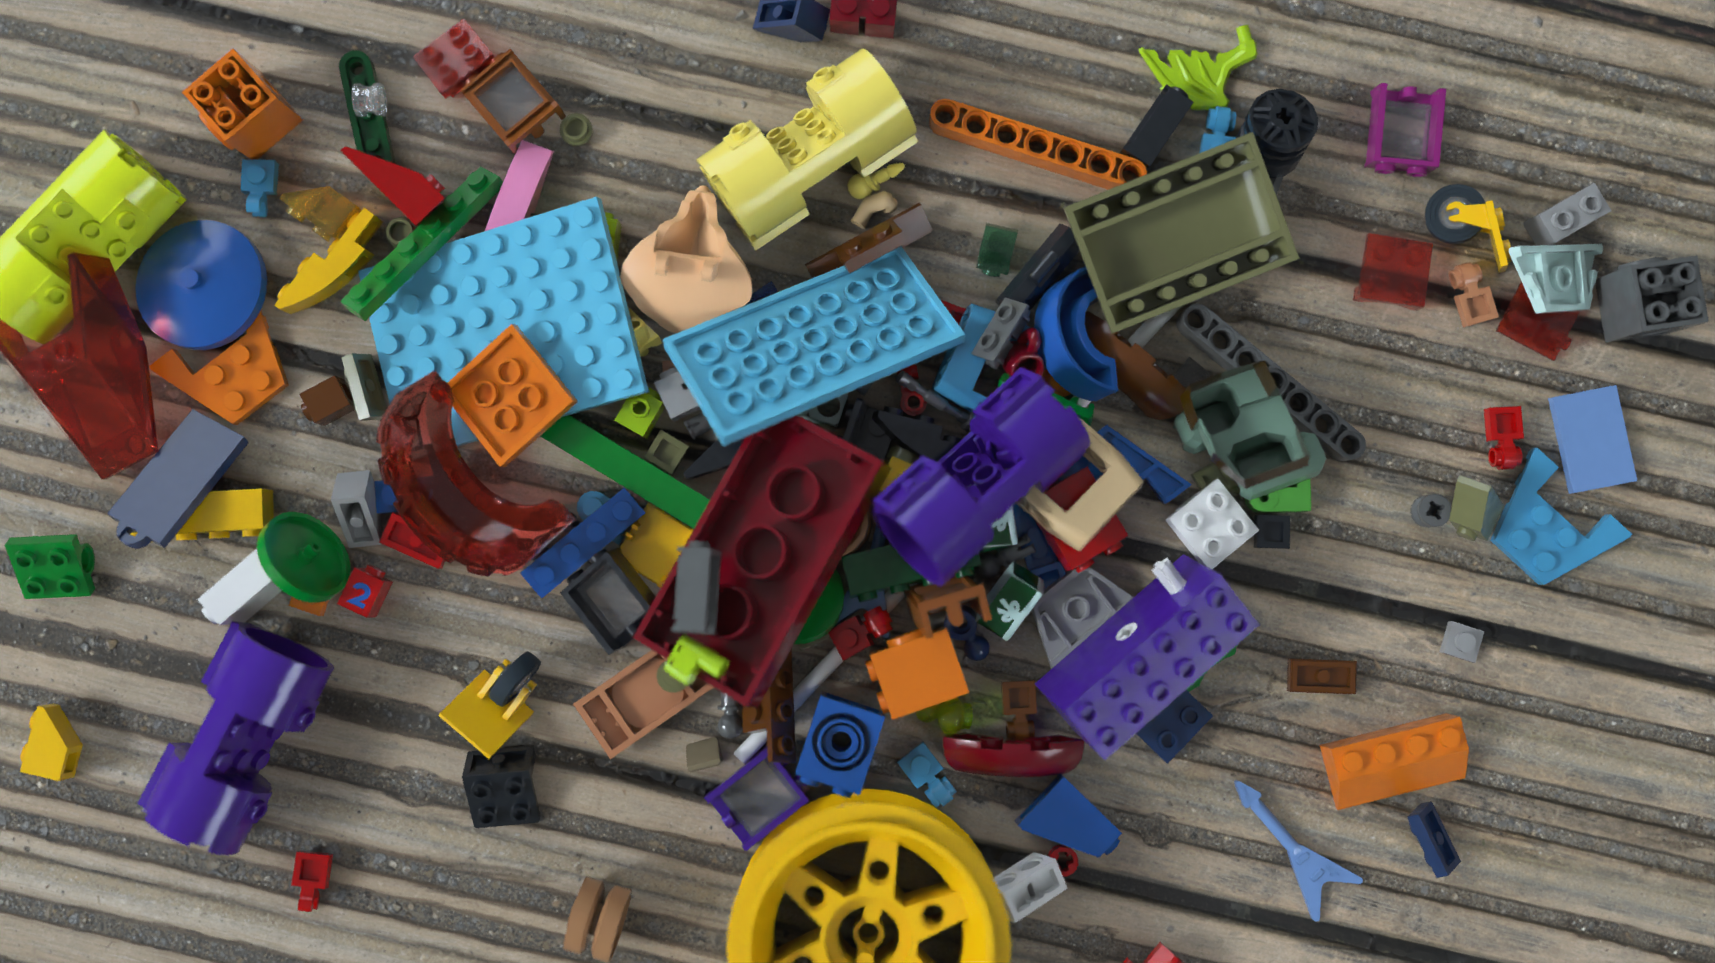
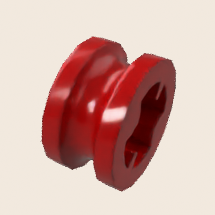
[1047,844,1078,877]

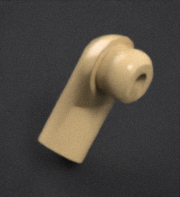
[851,191,898,229]

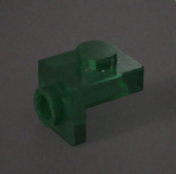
[976,223,1018,277]

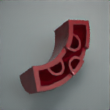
[943,732,1085,777]

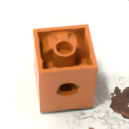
[182,49,303,160]
[865,626,969,720]

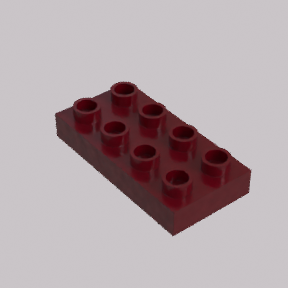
[633,415,892,708]

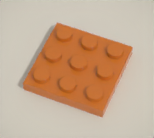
[440,324,578,467]

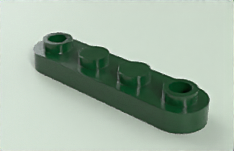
[339,50,395,164]

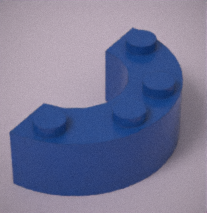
[1034,266,1118,402]

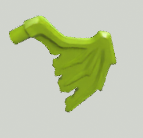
[1139,25,1258,110]

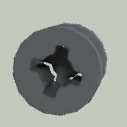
[1410,494,1451,528]

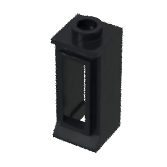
[1119,84,1193,170]

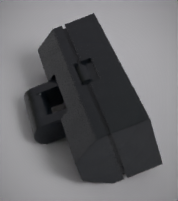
[995,224,1080,311]

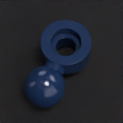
[944,605,990,661]

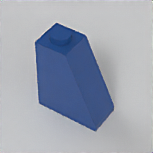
[1014,774,1122,858]

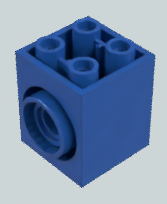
[795,691,885,798]

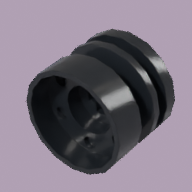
[1236,88,1318,178]

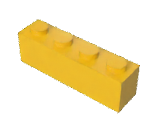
[130,489,274,543]

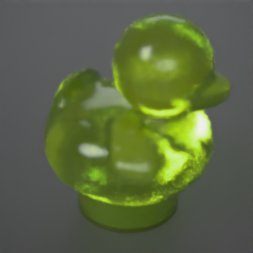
[915,697,973,736]

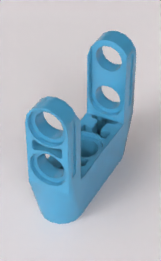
[932,303,1038,412]

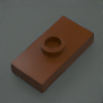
[1287,658,1357,694]

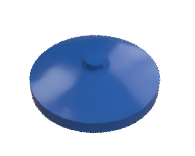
[136,220,267,350]

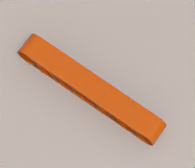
[929,99,1147,190]

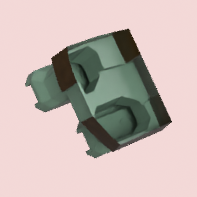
[1173,360,1326,500]

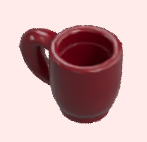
[1003,327,1045,377]

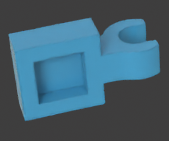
[240,159,279,217]

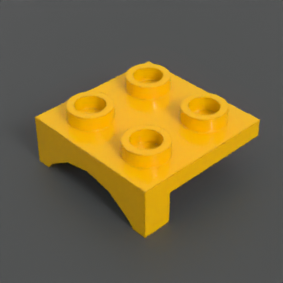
[620,502,694,588]

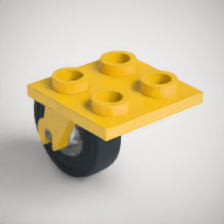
[1425,184,1511,273]
[439,651,541,759]

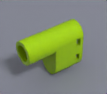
[664,634,729,686]

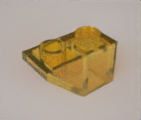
[279,186,362,242]

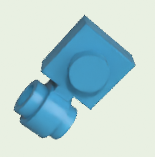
[1199,106,1236,153]
[897,742,957,808]

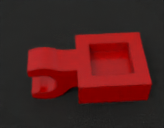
[291,850,333,912]

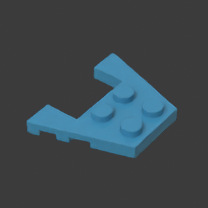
[1490,447,1632,585]

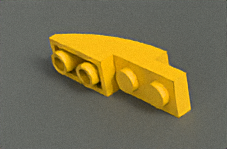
[274,208,383,314]

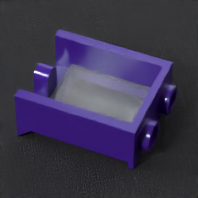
[704,747,810,852]

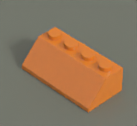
[1320,713,1469,810]

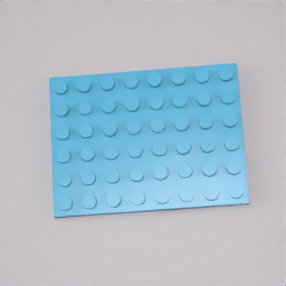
[358,197,649,460]

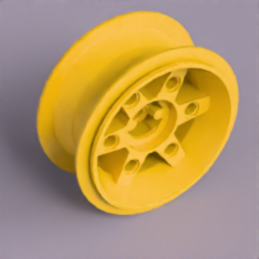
[727,788,1011,963]

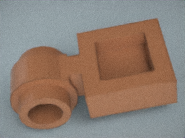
[1449,262,1499,328]

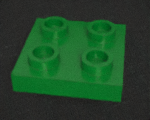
[4,534,95,599]

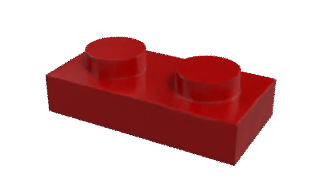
[379,512,452,569]

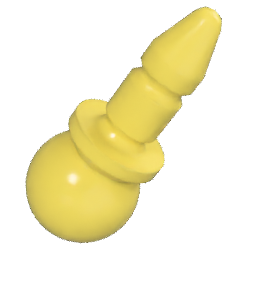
[848,163,905,200]

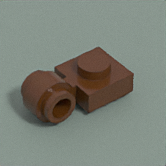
[1001,680,1037,741]

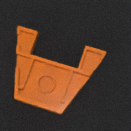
[148,310,289,425]

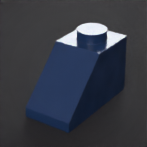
[752,0,830,42]

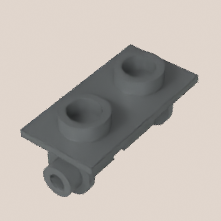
[971,297,1031,369]

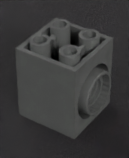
[1595,256,1709,343]

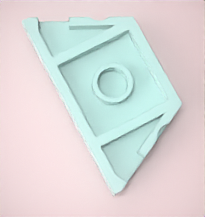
[1509,244,1603,314]

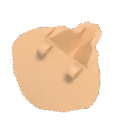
[620,185,753,333]

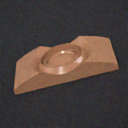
[573,650,714,759]

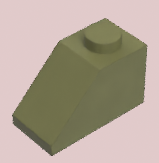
[1449,475,1504,541]

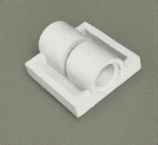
[1165,479,1259,569]

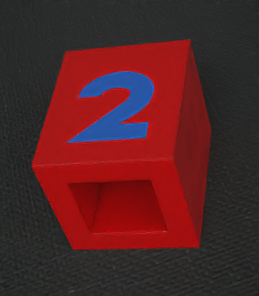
[337,565,393,618]

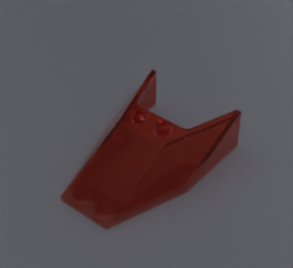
[0,252,158,480]

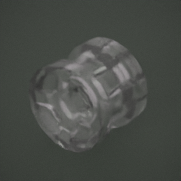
[352,82,387,117]

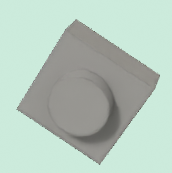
[1439,621,1485,663]

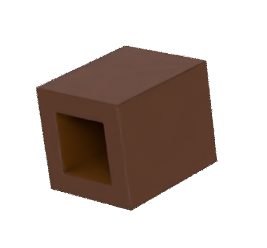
[299,375,354,426]

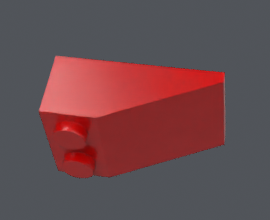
[340,146,446,226]

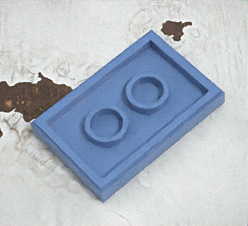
[1548,385,1637,494]

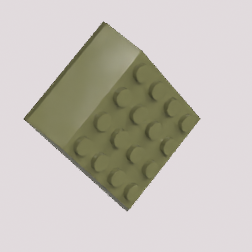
[1063,132,1300,334]

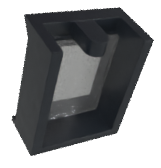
[560,547,656,655]

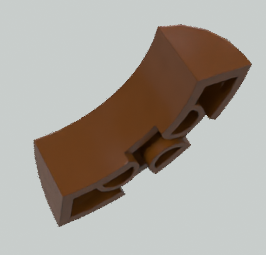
[1085,311,1186,420]

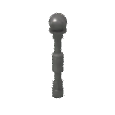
[896,371,975,433]

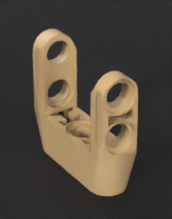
[1016,419,1144,552]

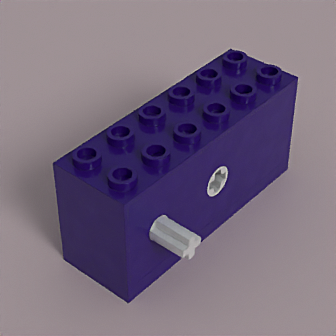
[1035,554,1260,761]

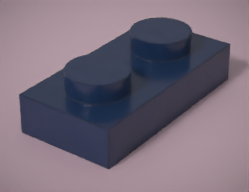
[1407,801,1461,878]

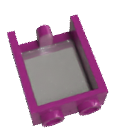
[1364,83,1446,177]

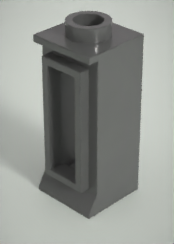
[671,541,721,635]

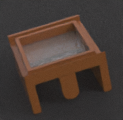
[460,48,566,155]
[904,575,992,639]

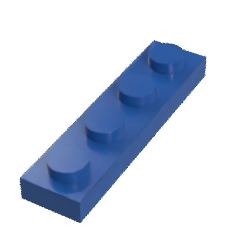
[520,488,645,599]

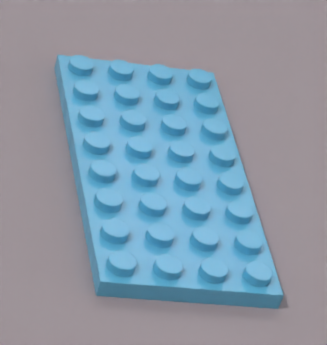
[663,246,965,446]

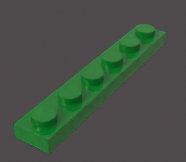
[340,166,503,321]

